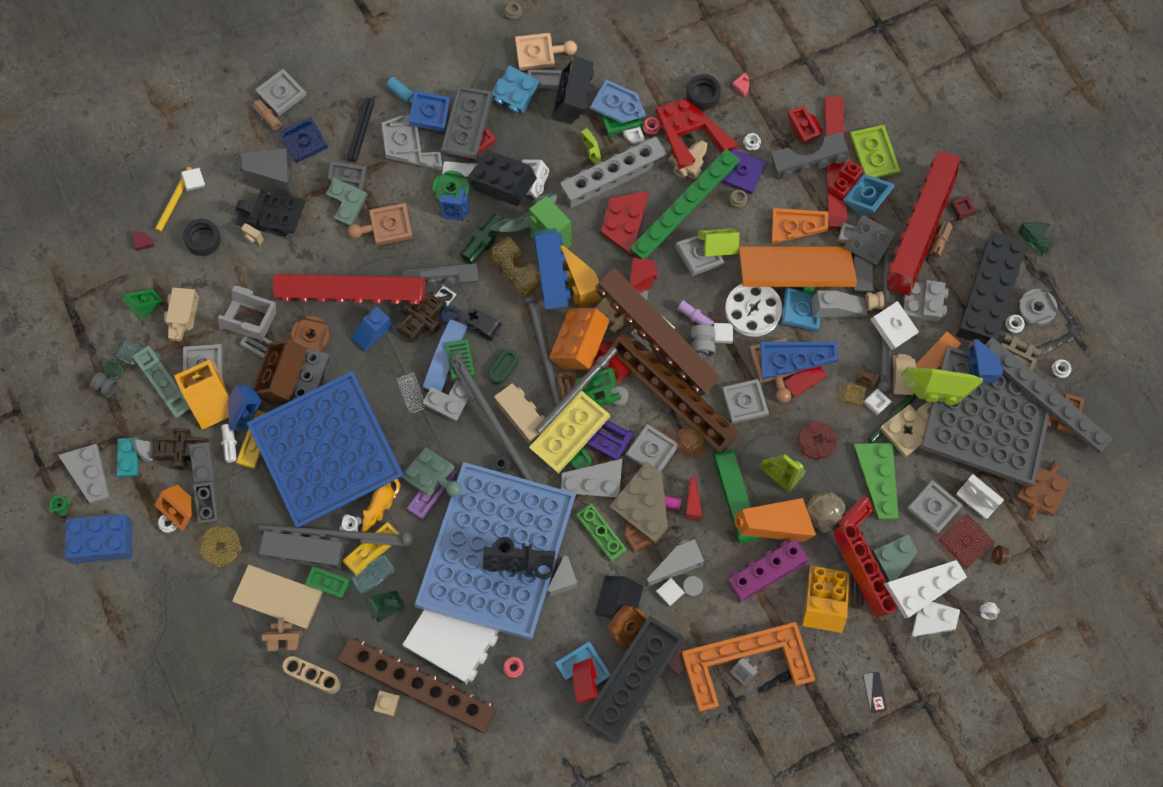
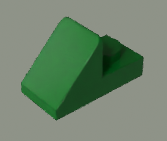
[121,289,164,319]

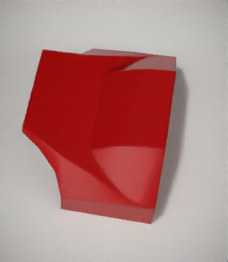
[788,105,823,144]

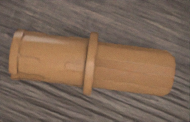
[253,100,282,131]
[929,221,953,258]

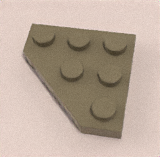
[610,461,668,543]

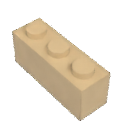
[494,383,545,445]

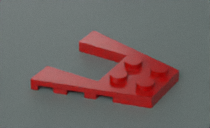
[655,98,739,169]

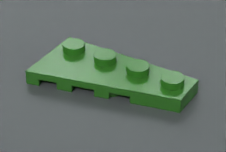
[853,443,899,520]

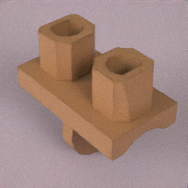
[262,618,302,651]

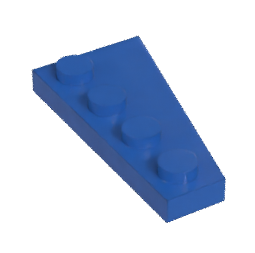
[760,341,838,380]

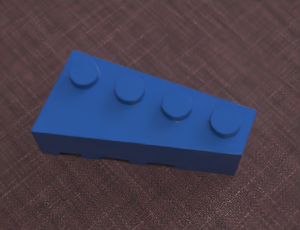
[533,228,571,309]

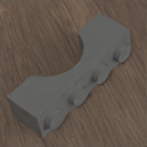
[771,132,848,179]

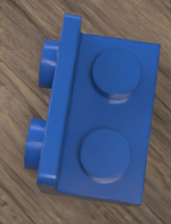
[439,188,470,221]

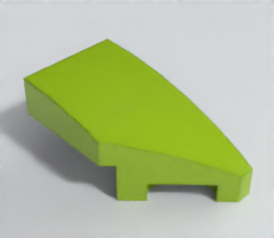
[581,128,601,164]

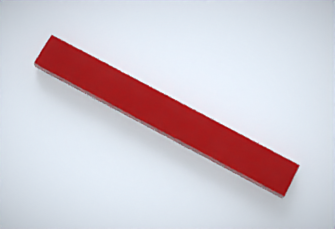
[824,97,847,229]

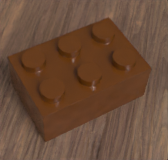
[253,339,307,404]

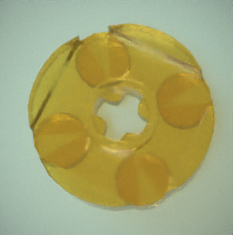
[200,526,242,567]

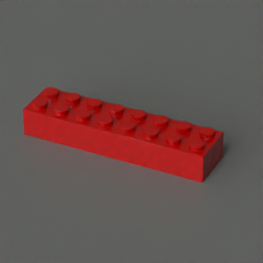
[887,151,961,296]

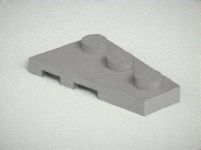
[58,444,111,505]
[561,459,622,498]

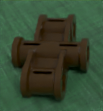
[397,292,447,343]
[151,428,209,470]

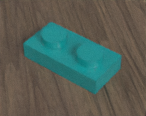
[117,438,139,478]

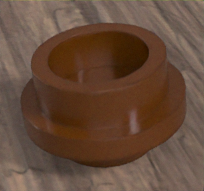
[992,545,1009,565]

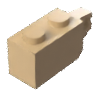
[164,287,199,342]

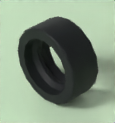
[687,74,721,110]
[183,219,221,256]

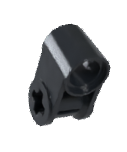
[465,308,502,341]

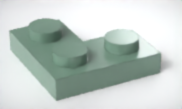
[326,178,368,226]

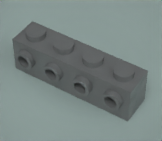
[289,348,332,402]
[259,529,345,570]

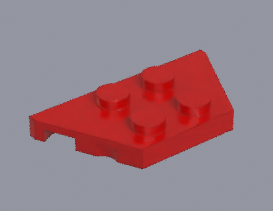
[601,191,649,257]

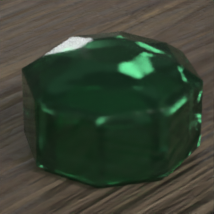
[103,359,124,379]

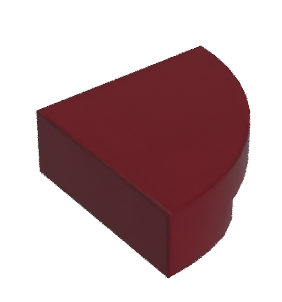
[132,231,155,251]

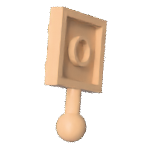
[515,33,577,71]

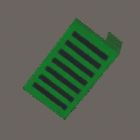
[445,339,475,379]

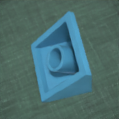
[843,174,895,217]

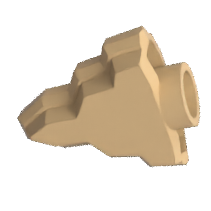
[668,140,707,180]

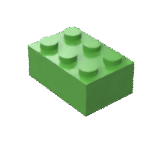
[529,196,571,252]

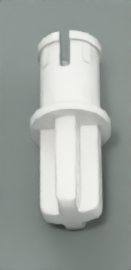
[221,424,237,463]

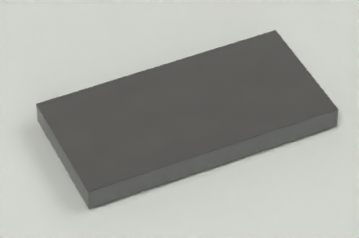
[441,86,493,159]

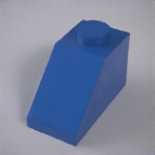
[352,307,392,352]
[968,340,1003,383]
[228,386,261,430]

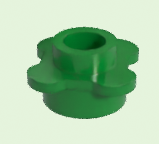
[48,494,71,516]

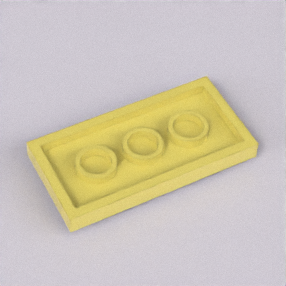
[529,391,611,474]

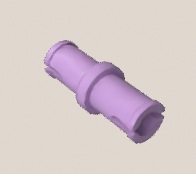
[677,300,714,326]

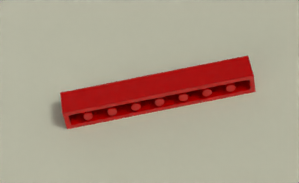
[273,274,425,304]

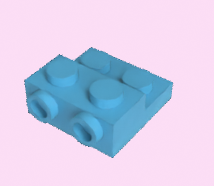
[492,65,541,114]

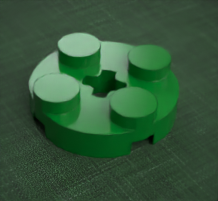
[433,171,470,203]

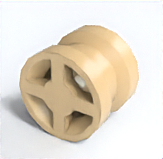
[865,292,884,311]

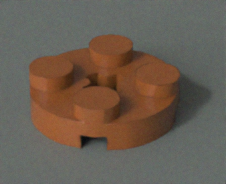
[291,316,330,352]
[608,605,647,647]

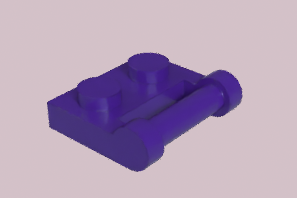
[585,420,635,461]

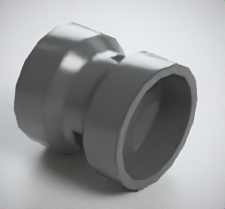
[90,372,118,398]

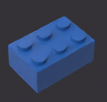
[65,514,132,564]

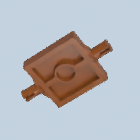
[1017,461,1070,521]

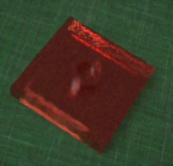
[938,514,996,569]

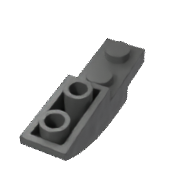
[189,442,219,523]

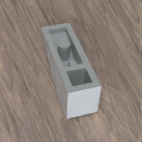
[811,291,868,317]
[646,539,704,587]

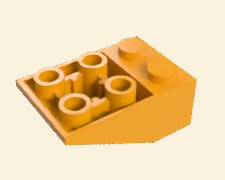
[561,246,601,308]
[174,359,230,430]
[802,565,849,633]

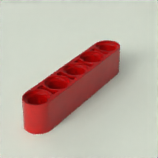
[834,523,897,617]

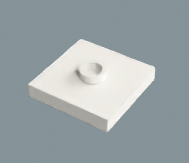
[870,301,919,350]

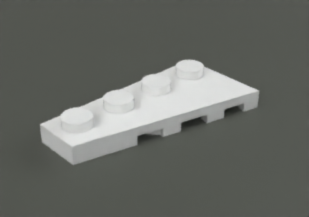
[884,560,967,618]

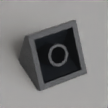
[595,576,644,624]

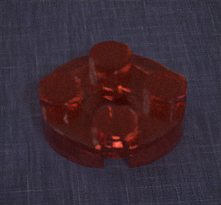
[798,421,837,460]

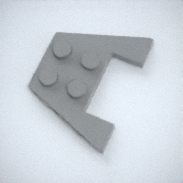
[381,114,442,170]

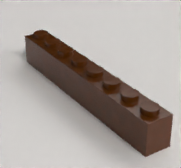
[595,267,721,396]

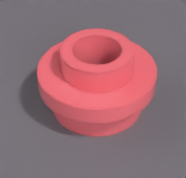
[643,117,661,135]
[503,657,524,678]

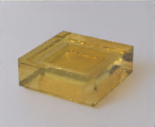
[843,383,866,407]

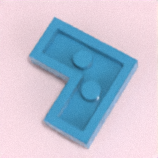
[555,641,611,686]

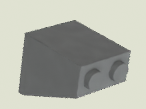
[239,149,294,197]

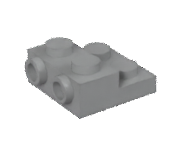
[903,280,949,323]

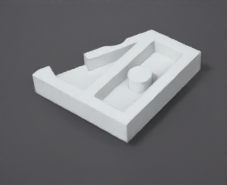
[911,602,960,637]

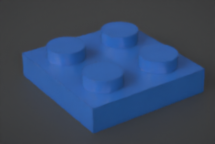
[408,91,450,132]

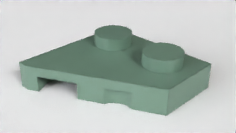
[872,534,918,582]

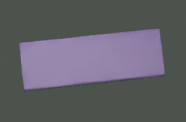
[406,470,457,521]

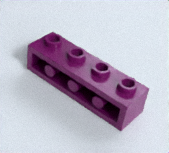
[727,539,809,603]

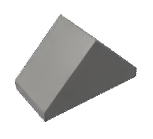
[547,555,577,596]

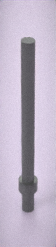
[535,346,618,434]

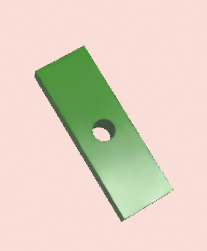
[576,503,627,562]

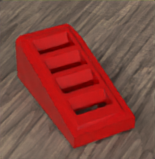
[685,476,702,521]

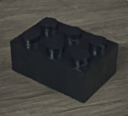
[552,56,594,124]
[467,150,537,206]

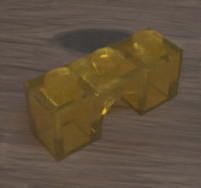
[491,236,541,296]

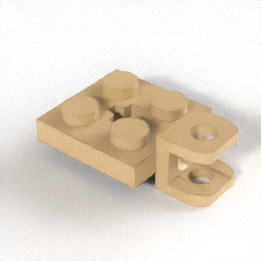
[880,402,932,458]

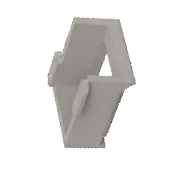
[218,286,276,342]

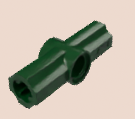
[460,213,503,264]

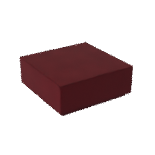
[950,196,976,220]

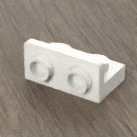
[522,160,549,200]
[956,474,1004,519]

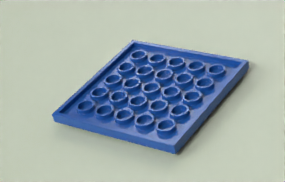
[247,371,404,528]

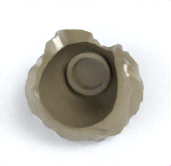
[806,492,845,533]

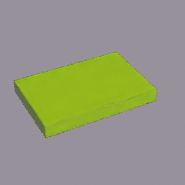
[849,125,901,179]

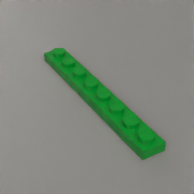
[630,148,740,259]

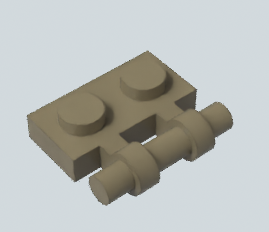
[1001,334,1042,370]

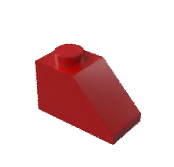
[630,258,658,294]

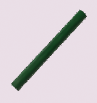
[868,392,917,444]

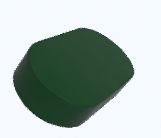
[489,350,519,384]

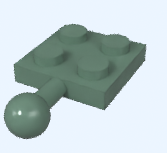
[402,447,462,497]

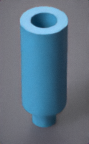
[386,77,414,104]

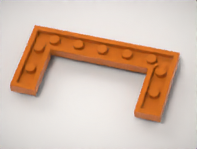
[681,622,815,713]

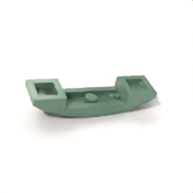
[490,194,557,232]
[133,346,190,419]

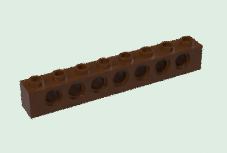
[611,332,740,452]
[338,638,496,734]

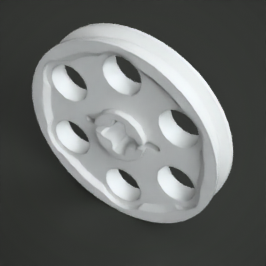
[725,284,782,337]

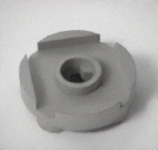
[1018,289,1058,327]

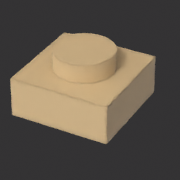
[241,223,264,246]
[373,691,400,717]

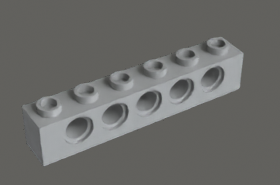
[560,137,667,209]

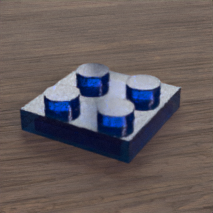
[279,116,328,163]

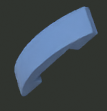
[423,319,468,392]

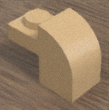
[891,354,916,395]

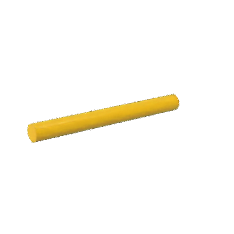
[155,167,192,232]

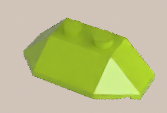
[901,367,983,405]

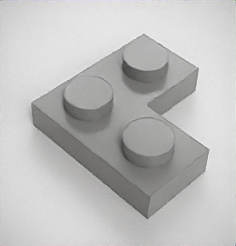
[422,379,470,422]

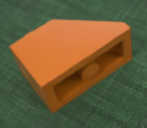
[154,484,192,531]

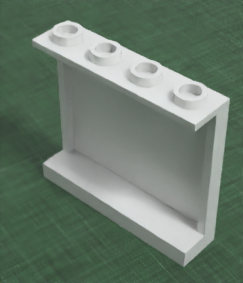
[403,610,499,685]

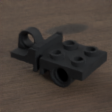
[235,190,306,237]
[483,537,556,580]

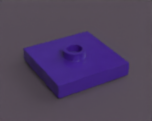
[721,149,766,195]

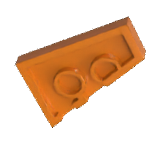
[771,208,828,245]

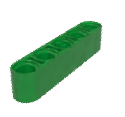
[713,449,759,544]

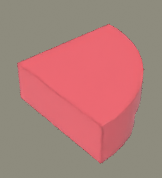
[732,73,750,97]

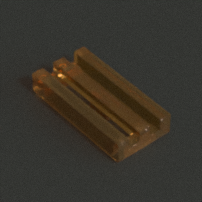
[556,370,577,409]

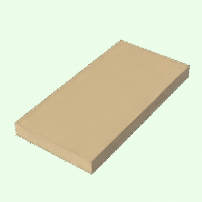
[232,565,323,630]

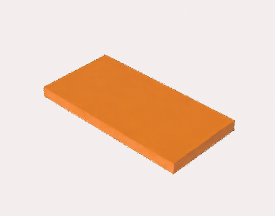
[738,246,857,287]

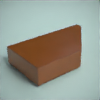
[624,522,651,553]

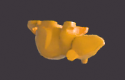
[362,479,400,532]

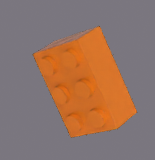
[549,308,610,370]

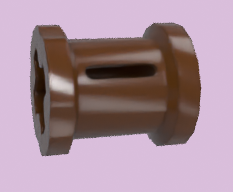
[855,366,880,389]

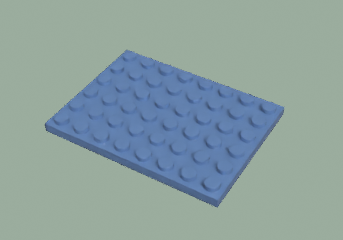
[415,462,576,641]

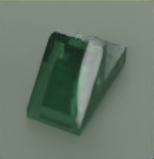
[1018,222,1054,258]
[363,590,405,622]

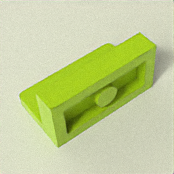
[698,228,740,256]

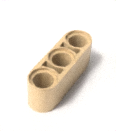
[283,656,341,694]

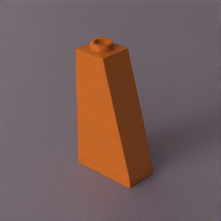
[734,498,816,542]

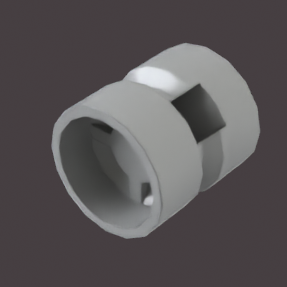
[691,325,715,358]

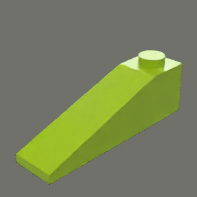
[759,454,806,493]

